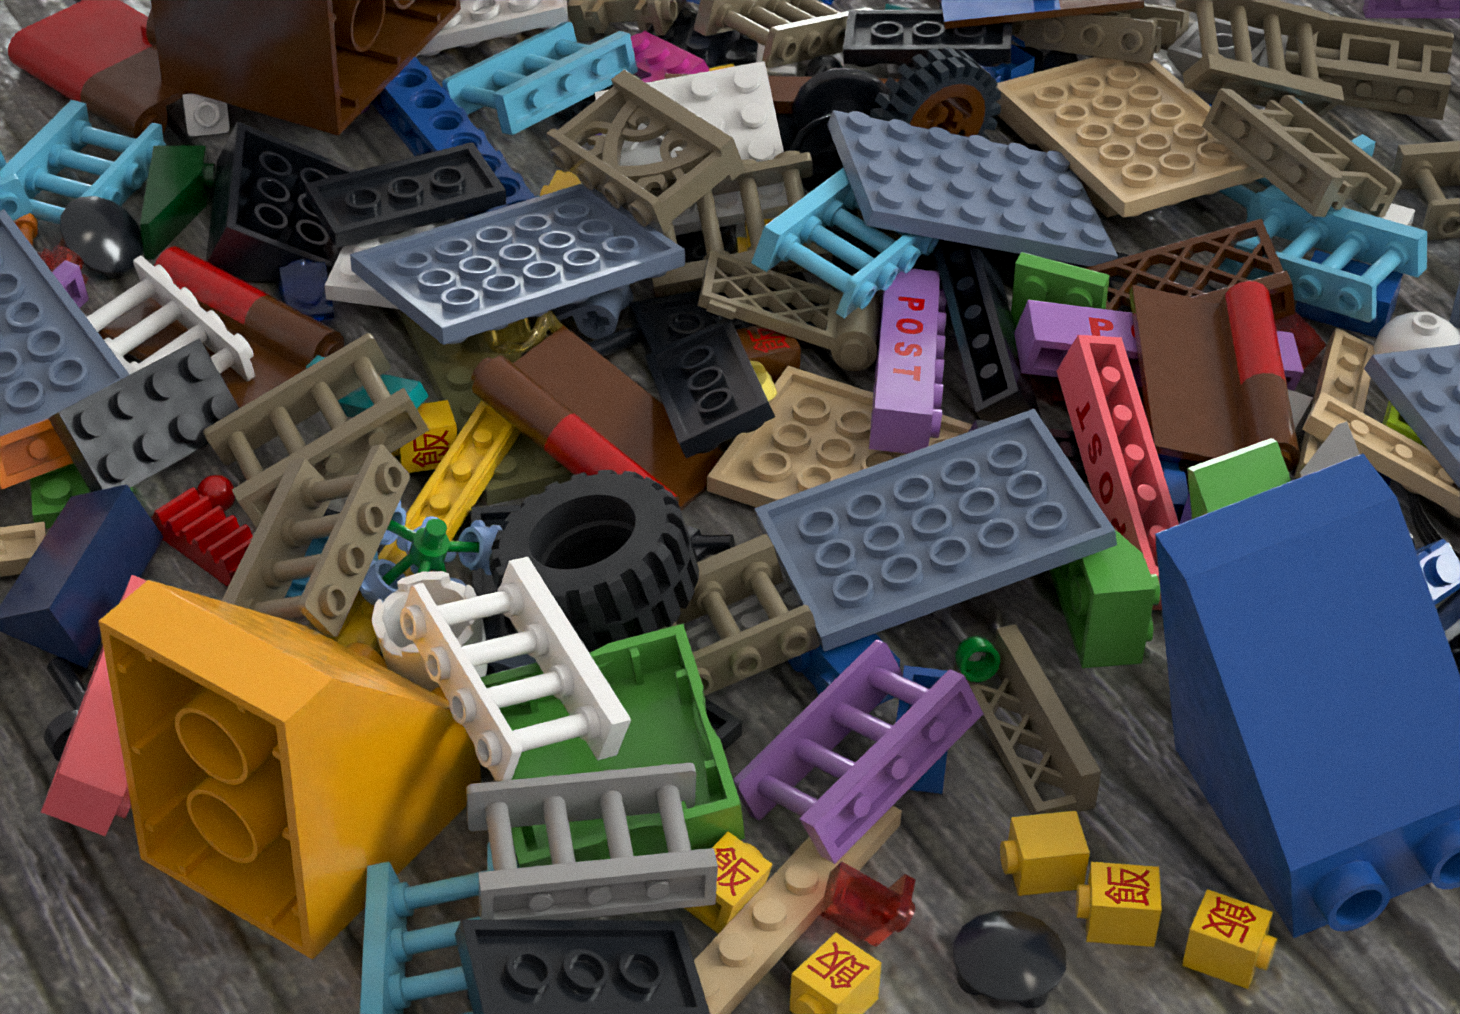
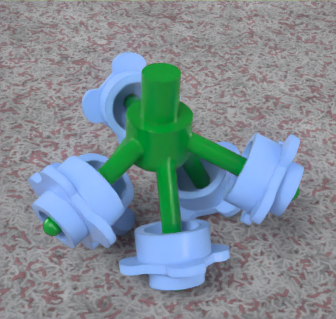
[359,501,502,605]

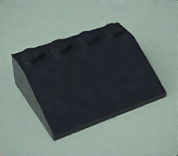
[206,122,357,282]

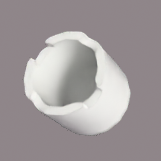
[371,572,488,691]

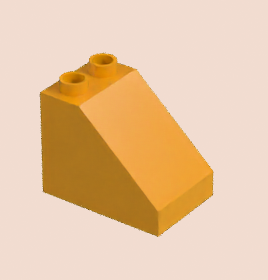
[99,580,481,960]

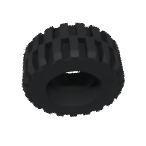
[489,470,699,652]

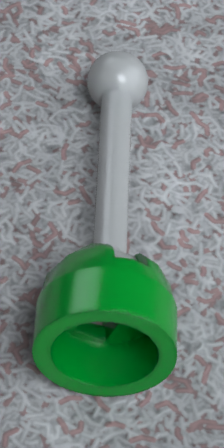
[932,606,1000,682]

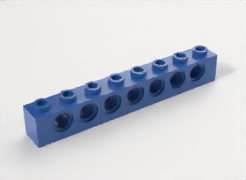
[371,57,539,219]

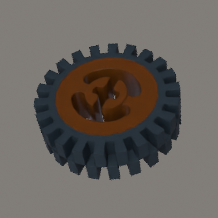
[870,47,1001,140]

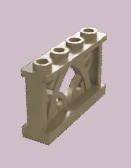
[546,69,745,234]

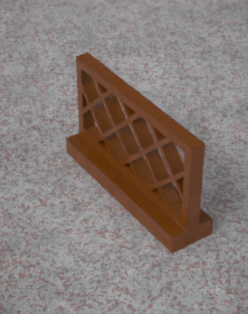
[1086,218,1295,320]

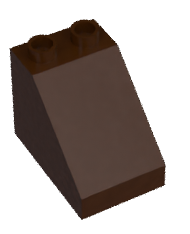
[146,0,461,136]

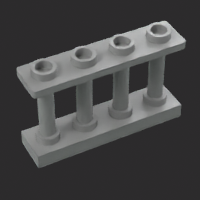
[466,763,718,920]

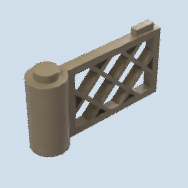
[698,250,881,371]

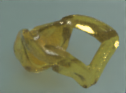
[482,311,563,354]

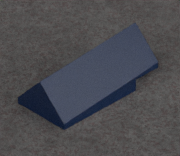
[0,484,164,669]

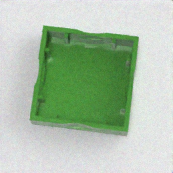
[480,624,745,868]

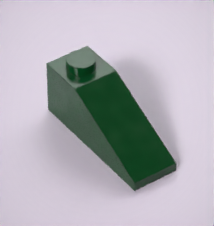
[140,145,216,260]

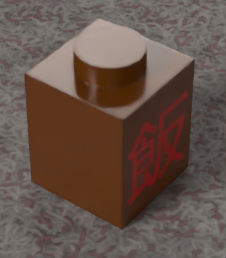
[736,325,801,384]

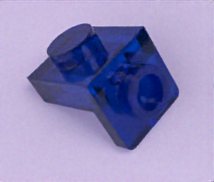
[279,259,334,321]

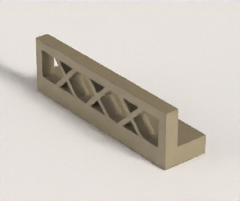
[954,624,1101,815]

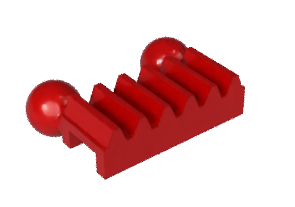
[151,475,253,587]

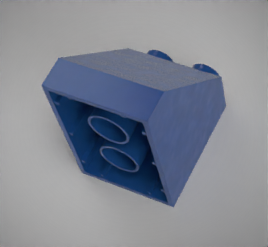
[1155,454,1460,938]

